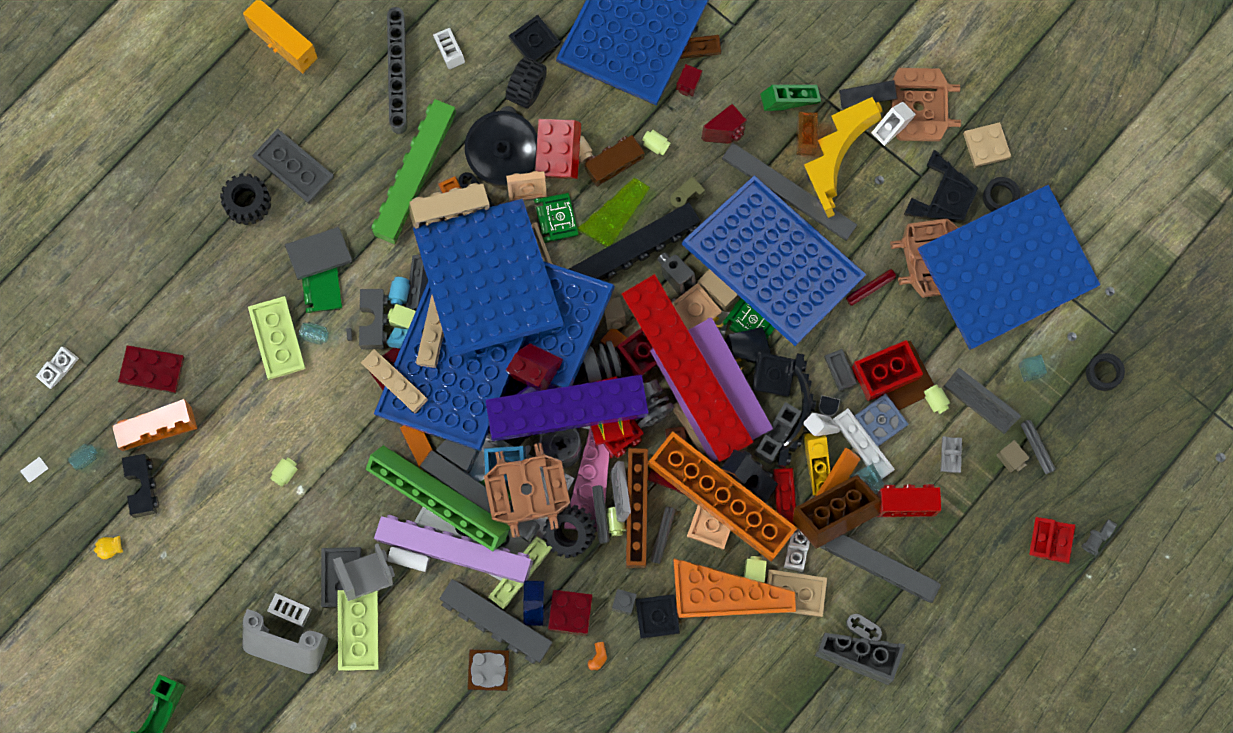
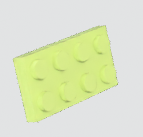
[248,296,306,380]
[338,590,379,671]

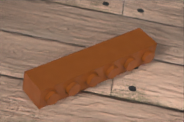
[626,448,648,569]

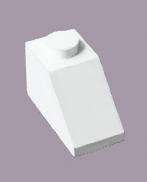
[871,102,916,146]

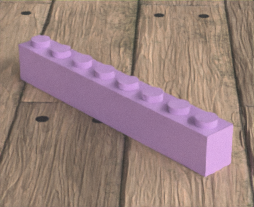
[374,515,533,584]

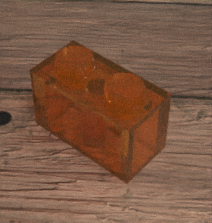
[796,112,818,156]

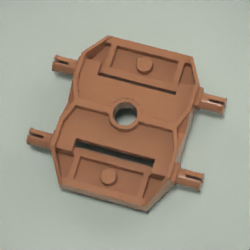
[878,68,961,141]
[890,219,958,298]
[484,443,570,538]

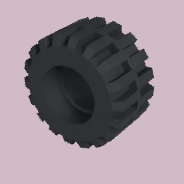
[506,57,547,109]
[220,173,271,225]
[543,505,597,558]

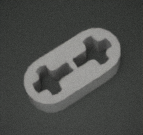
[846,614,882,641]

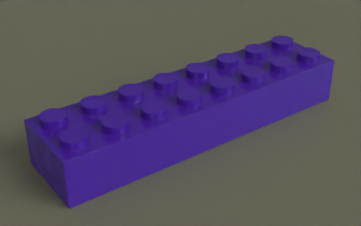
[485,375,648,442]

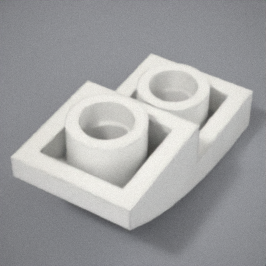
[36,347,79,389]
[784,528,810,572]

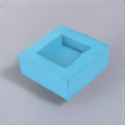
[386,328,408,349]

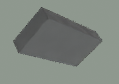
[824,349,857,391]

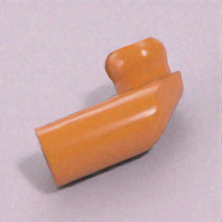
[588,642,607,670]

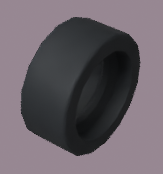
[982,177,1021,212]
[1086,353,1125,391]

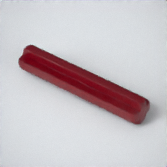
[846,269,896,306]

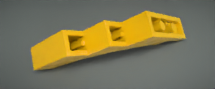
[804,97,883,218]

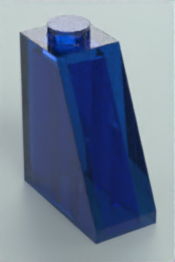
[523,581,545,626]

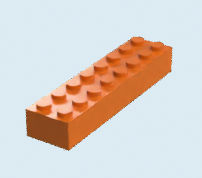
[648,431,797,562]

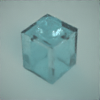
[1018,355,1047,382]

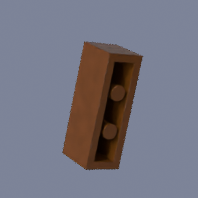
[585,135,644,187]

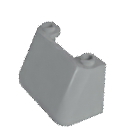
[242,609,329,674]

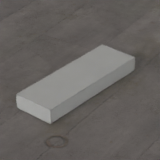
[610,461,631,522]

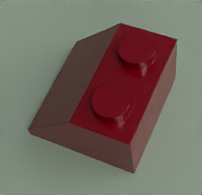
[701,104,747,144]
[506,343,563,391]

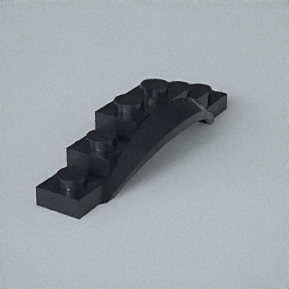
[777,353,816,469]

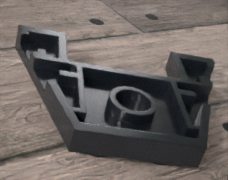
[904,150,978,222]

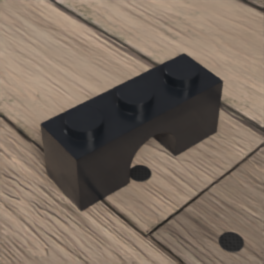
[722,449,778,503]
[122,454,159,518]

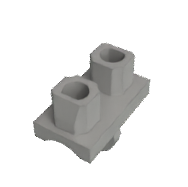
[940,437,962,473]

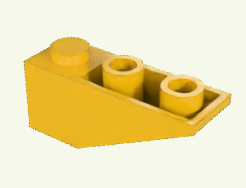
[804,433,830,496]

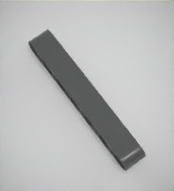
[387,7,408,134]
[420,450,541,543]
[820,535,941,603]

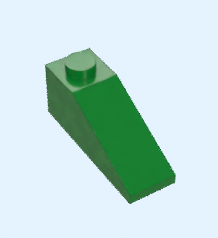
[760,85,821,111]

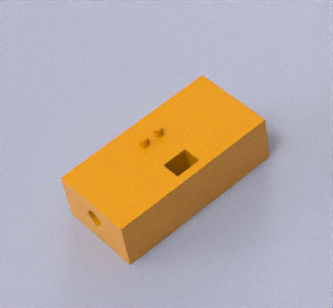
[243,0,318,74]

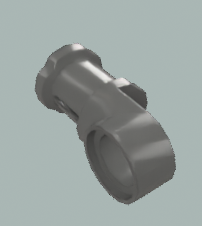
[1082,519,1117,555]

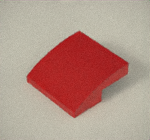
[1029,517,1076,564]

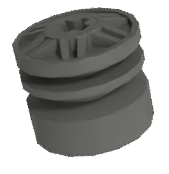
[582,340,622,383]
[635,380,674,429]
[539,428,582,469]

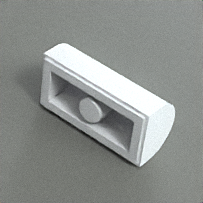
[388,547,431,572]

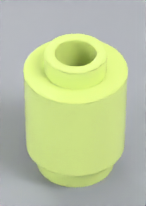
[642,130,671,155]
[924,384,950,414]
[270,457,298,487]
[606,507,626,537]

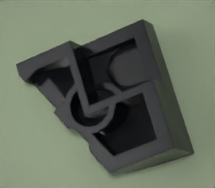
[724,327,771,363]

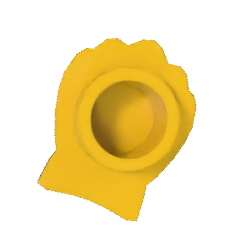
[94,536,123,559]

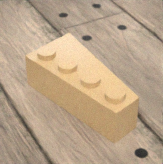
[409,183,489,229]

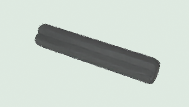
[1021,420,1055,474]
[592,485,609,543]
[651,507,676,564]

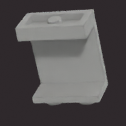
[333,544,395,601]

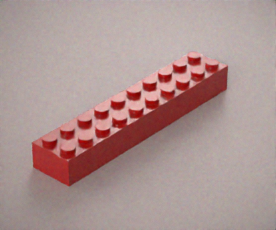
[622,274,754,462]

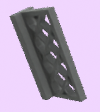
[943,368,1021,434]

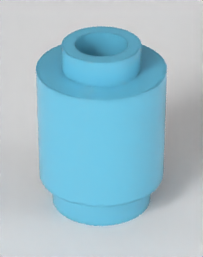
[388,277,410,306]

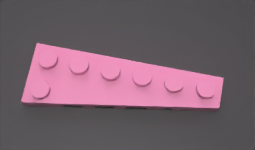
[564,428,609,532]

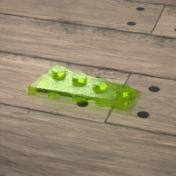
[577,178,650,248]

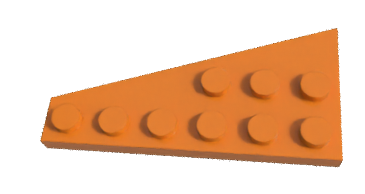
[674,558,796,618]

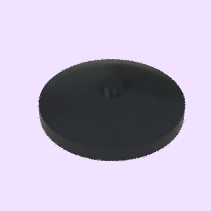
[464,111,538,186]

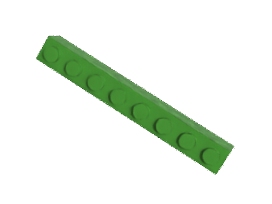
[371,99,456,245]
[365,445,510,551]

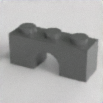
[359,289,388,349]
[754,402,802,465]

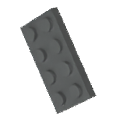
[252,128,334,204]

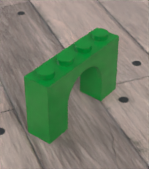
[130,674,186,733]

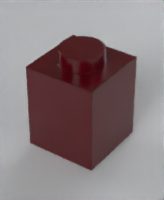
[676,64,702,96]

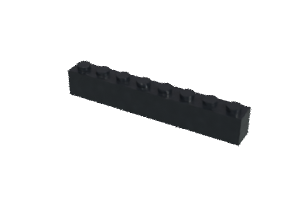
[568,202,700,280]

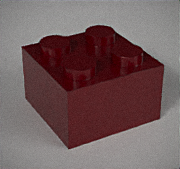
[615,328,658,376]
[548,590,593,636]

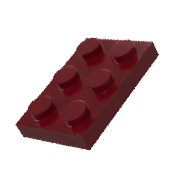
[118,345,184,394]

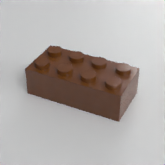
[793,475,881,549]

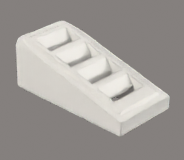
[433,28,465,69]
[804,413,841,436]
[267,593,312,627]

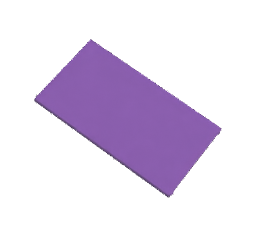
[650,317,773,462]

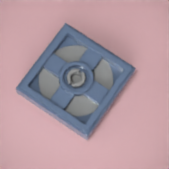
[855,394,909,447]

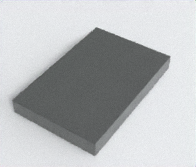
[285,227,352,280]
[321,547,361,608]

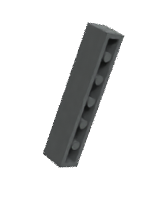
[439,579,553,664]

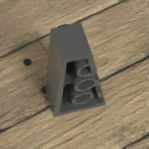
[814,633,906,685]

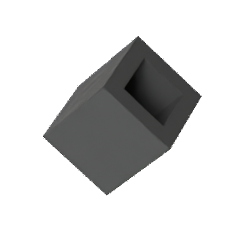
[612,589,636,616]

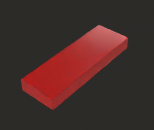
[773,468,797,527]

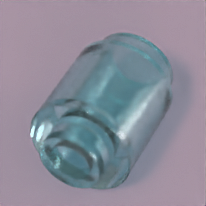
[299,322,329,345]
[67,443,98,471]

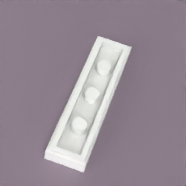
[833,408,895,482]

